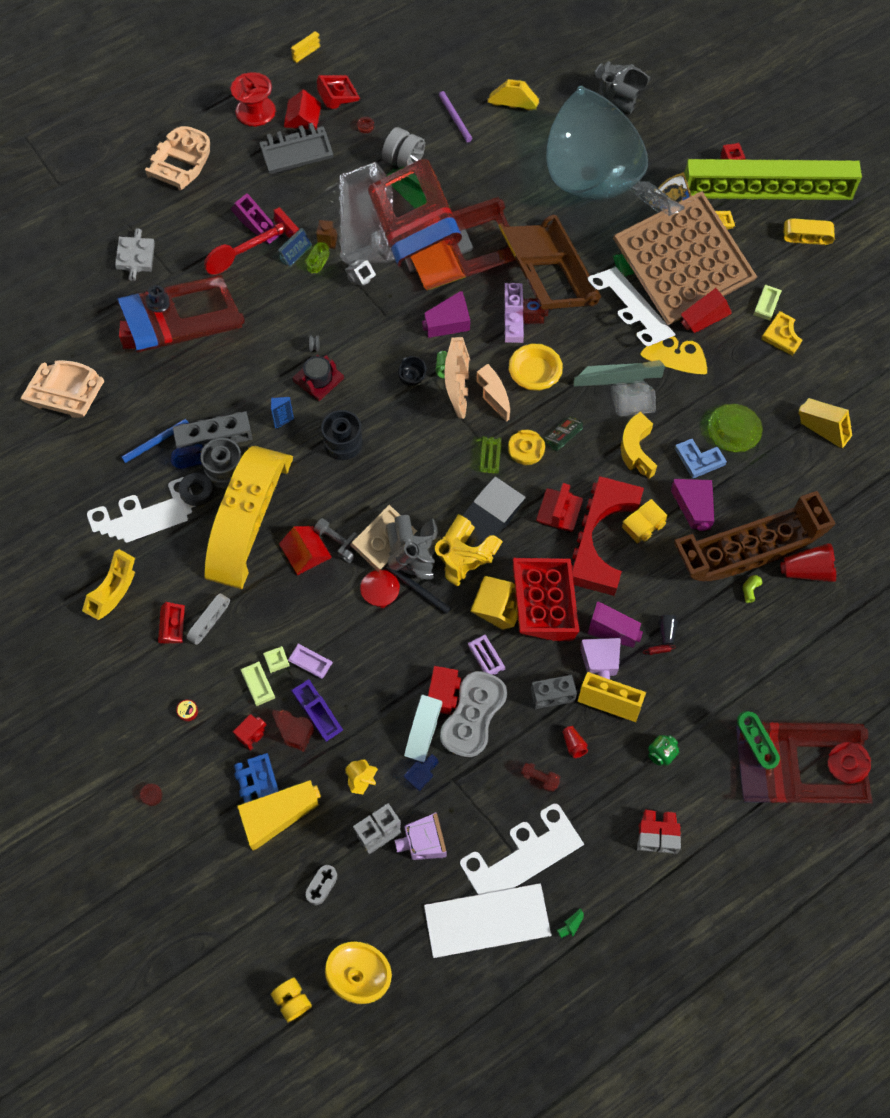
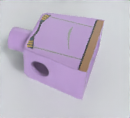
[395,813,447,860]

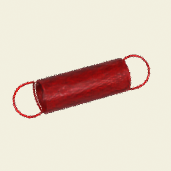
[643,644,676,655]

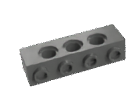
[173,411,253,455]

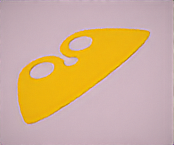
[640,336,707,374]

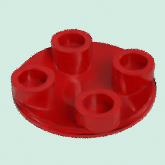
[360,570,400,608]

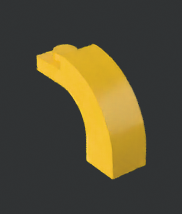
[621,412,657,479]
[82,549,135,620]

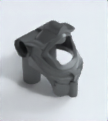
[595,61,650,114]
[386,515,441,579]

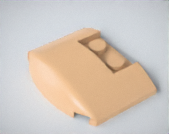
[20,361,104,418]

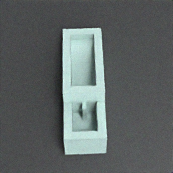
[404,695,443,762]

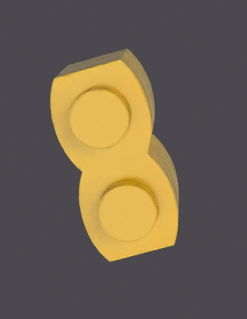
[622,499,667,543]

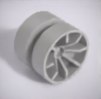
[382,127,425,172]

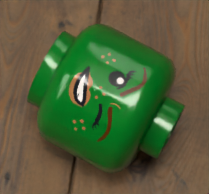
[648,735,679,766]

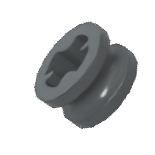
[309,335,320,352]

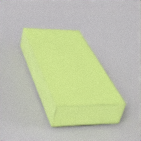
[753,285,782,321]
[240,662,275,706]

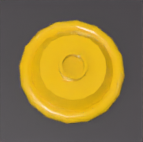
[509,344,563,391]

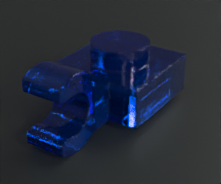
[404,754,439,791]

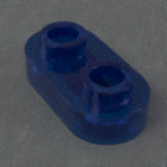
[171,444,204,468]

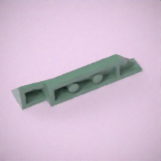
[573,360,665,386]

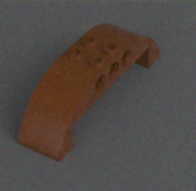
[674,491,836,581]

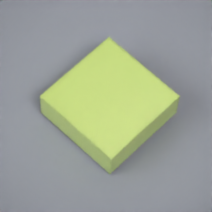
[263,646,289,673]

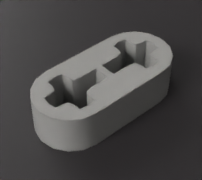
[306,865,337,905]

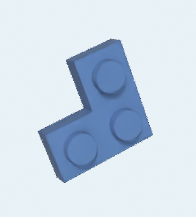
[675,439,727,479]

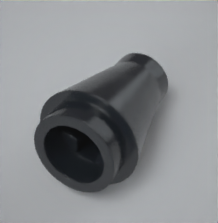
[658,615,678,645]

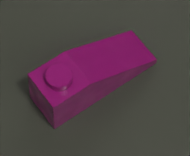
[230,193,280,244]

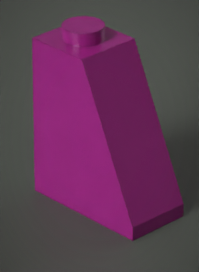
[422,291,470,338]
[671,479,714,531]
[588,602,643,648]

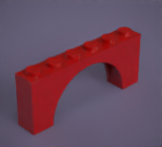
[571,476,644,596]

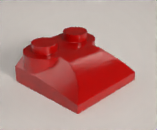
[317,75,360,109]

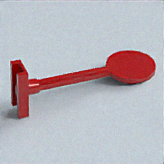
[204,207,299,274]

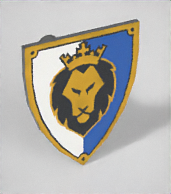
[652,172,691,209]

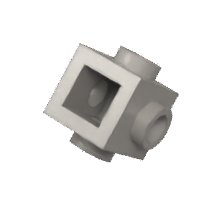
[345,259,376,286]

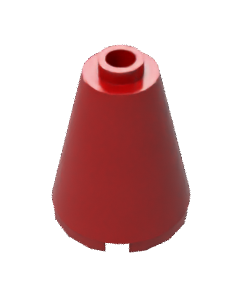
[780,543,836,582]

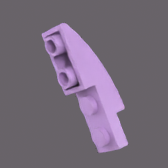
[505,283,524,343]

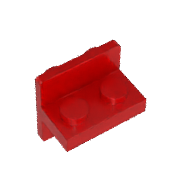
[537,483,583,532]

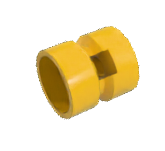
[271,978,312,1022]

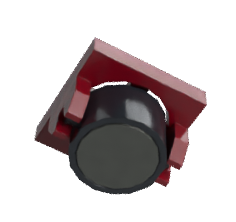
[292,355,344,401]

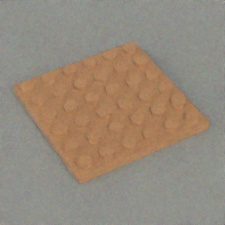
[613,191,757,325]

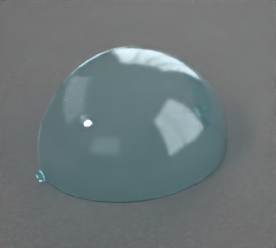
[546,86,648,200]

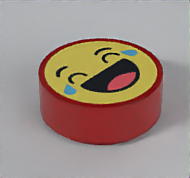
[177,700,198,721]

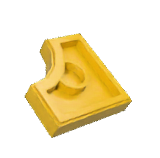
[761,311,803,356]

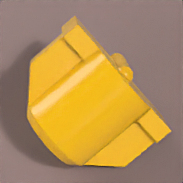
[346,760,378,795]

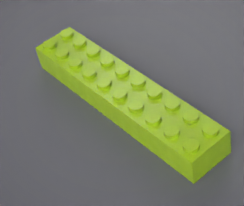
[684,159,862,200]

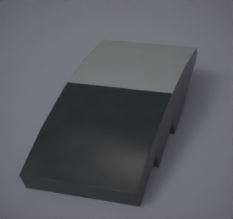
[463,477,526,547]

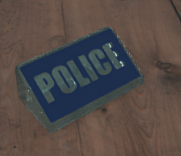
[278,228,312,267]

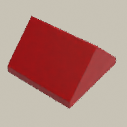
[284,89,321,130]
[279,526,331,575]

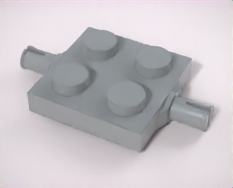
[115,229,155,281]

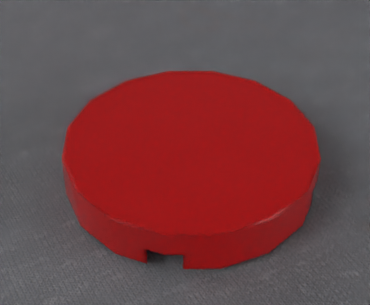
[828,742,871,784]

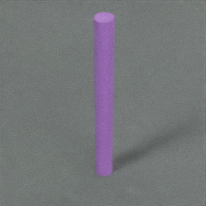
[439,91,472,142]

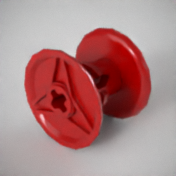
[231,72,276,126]

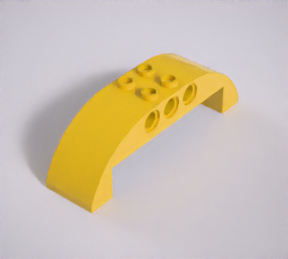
[205,446,293,589]

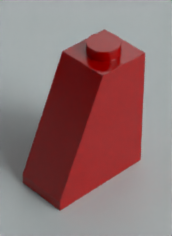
[681,288,732,333]

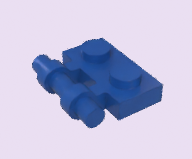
[234,753,279,803]

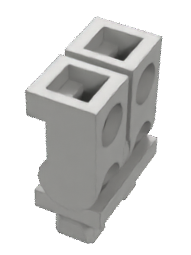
[353,803,401,854]

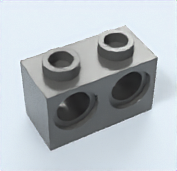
[531,675,577,709]

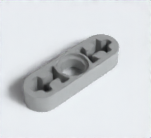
[187,593,230,645]

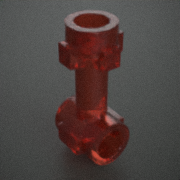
[521,763,561,792]

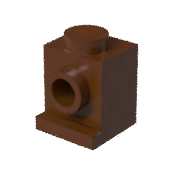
[317,220,338,249]

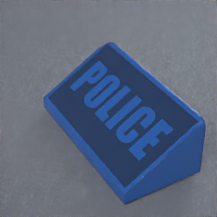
[271,397,294,428]

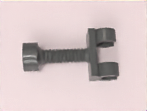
[314,518,359,563]

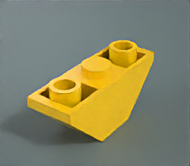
[488,79,539,110]

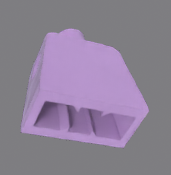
[580,638,621,679]

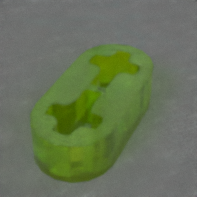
[306,242,330,273]

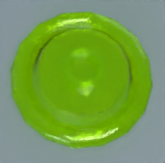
[707,404,763,452]

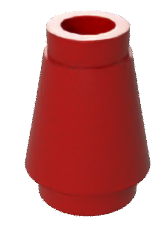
[563,726,588,758]

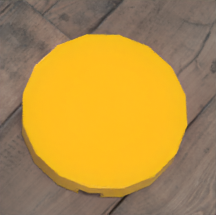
[508,430,545,465]

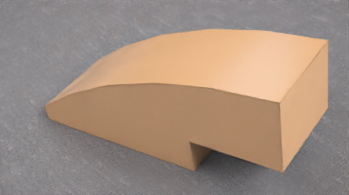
[476,364,510,422]

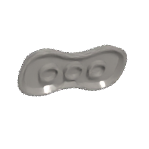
[440,671,507,757]

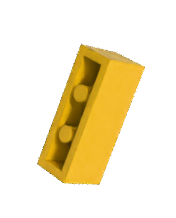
[578,672,646,722]

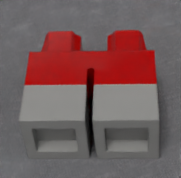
[637,810,681,854]

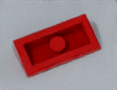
[158,602,185,643]

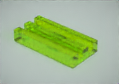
[480,436,501,473]

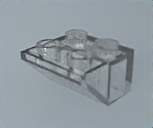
[611,380,656,416]

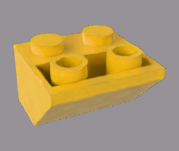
[470,576,518,629]

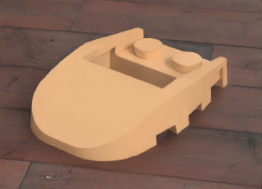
[145,126,210,190]
[445,337,470,419]

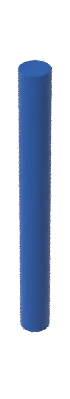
[121,419,189,463]

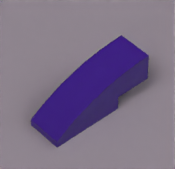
[291,679,343,742]

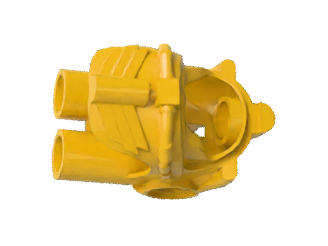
[435,514,503,586]

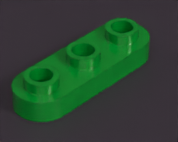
[737,711,780,769]

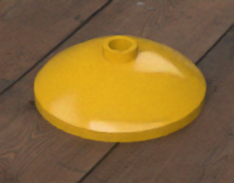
[325,942,392,1004]

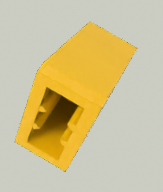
[799,398,852,448]

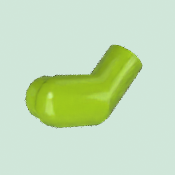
[743,575,762,603]

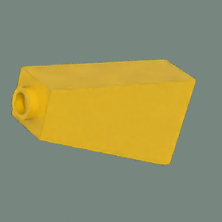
[238,780,321,850]

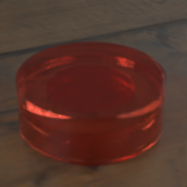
[357,117,374,133]
[140,784,163,806]

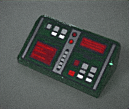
[543,416,583,451]

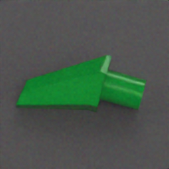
[557,908,584,938]

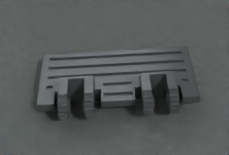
[259,123,333,174]

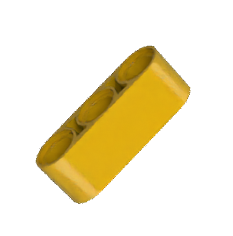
[784,219,835,245]

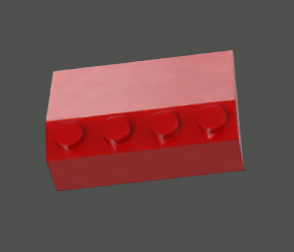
[512,558,579,641]

